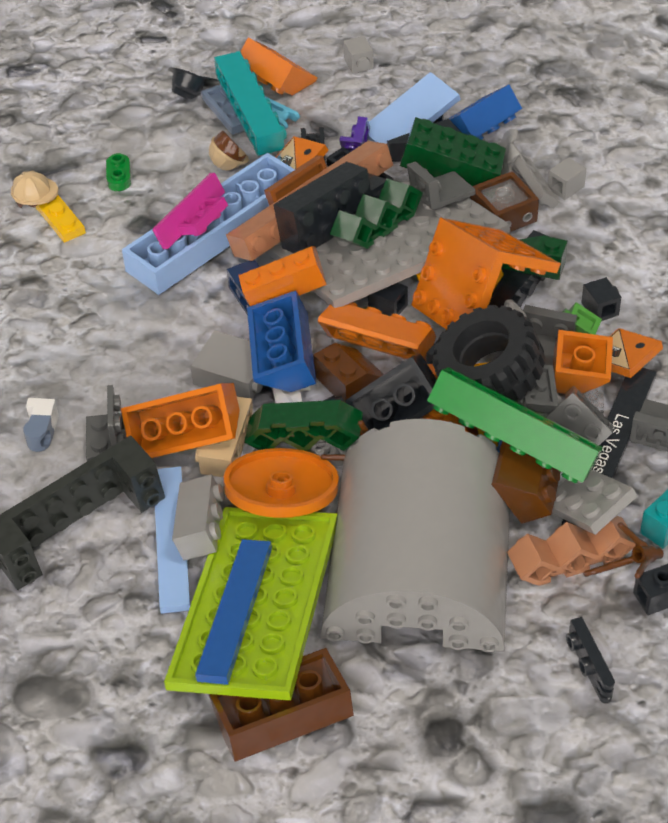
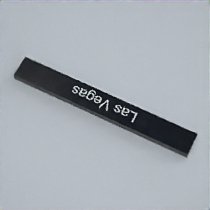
[561,368,657,526]

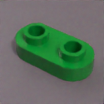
[106,153,131,191]

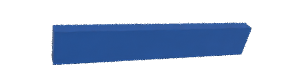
[195,539,272,685]

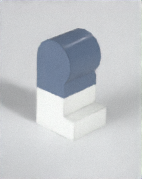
[23,398,59,452]

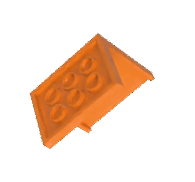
[411,217,561,330]

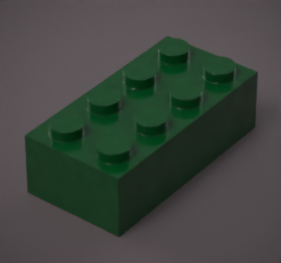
[400,117,506,197]

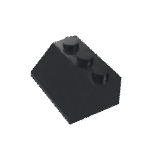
[345,354,436,430]

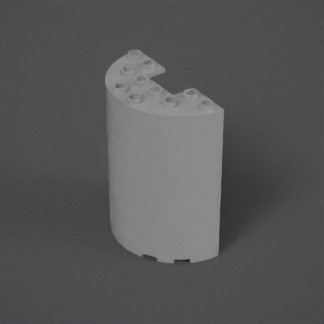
[321,419,510,652]

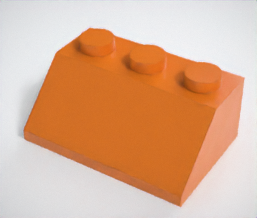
[240,37,318,96]
[239,246,327,306]

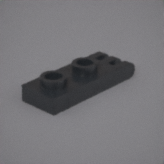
[566,617,615,704]

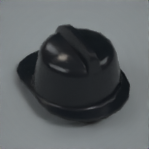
[168,67,219,99]

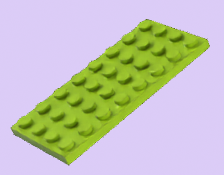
[164,507,338,701]

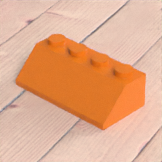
[318,302,436,361]
[121,383,240,458]

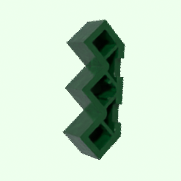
[330,179,423,249]
[244,400,363,451]

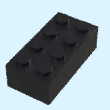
[273,161,372,253]

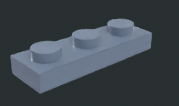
[201,85,244,135]

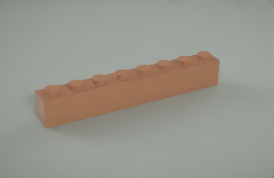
[226,141,393,261]

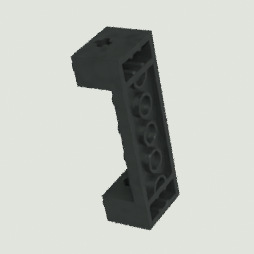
[0,435,165,590]

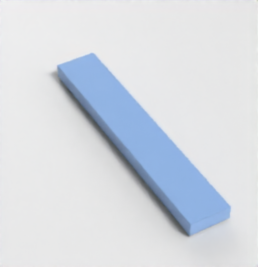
[155,466,190,614]

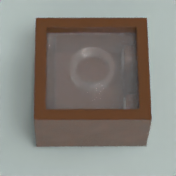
[470,171,539,232]

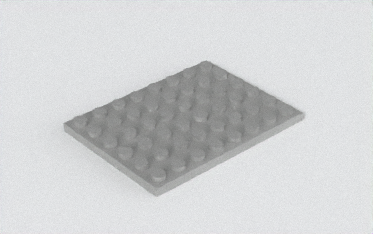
[266,181,510,308]

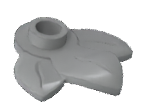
[497,129,520,175]

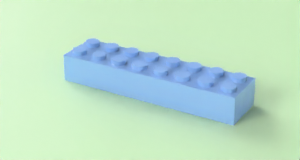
[122,153,295,295]

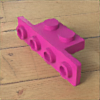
[152,173,228,249]

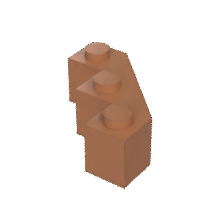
[507,516,636,586]

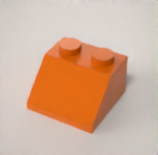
[553,330,613,394]

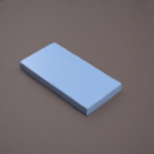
[368,72,461,144]

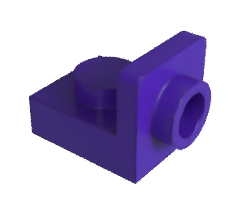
[339,116,370,152]

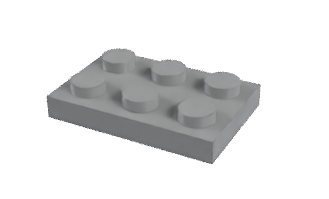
[552,470,638,535]

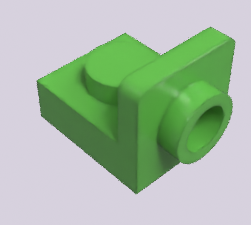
[562,302,602,335]

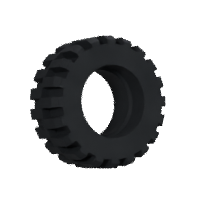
[432,305,545,401]

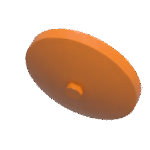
[224,448,339,518]

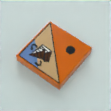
[275,136,329,170]
[609,328,663,378]

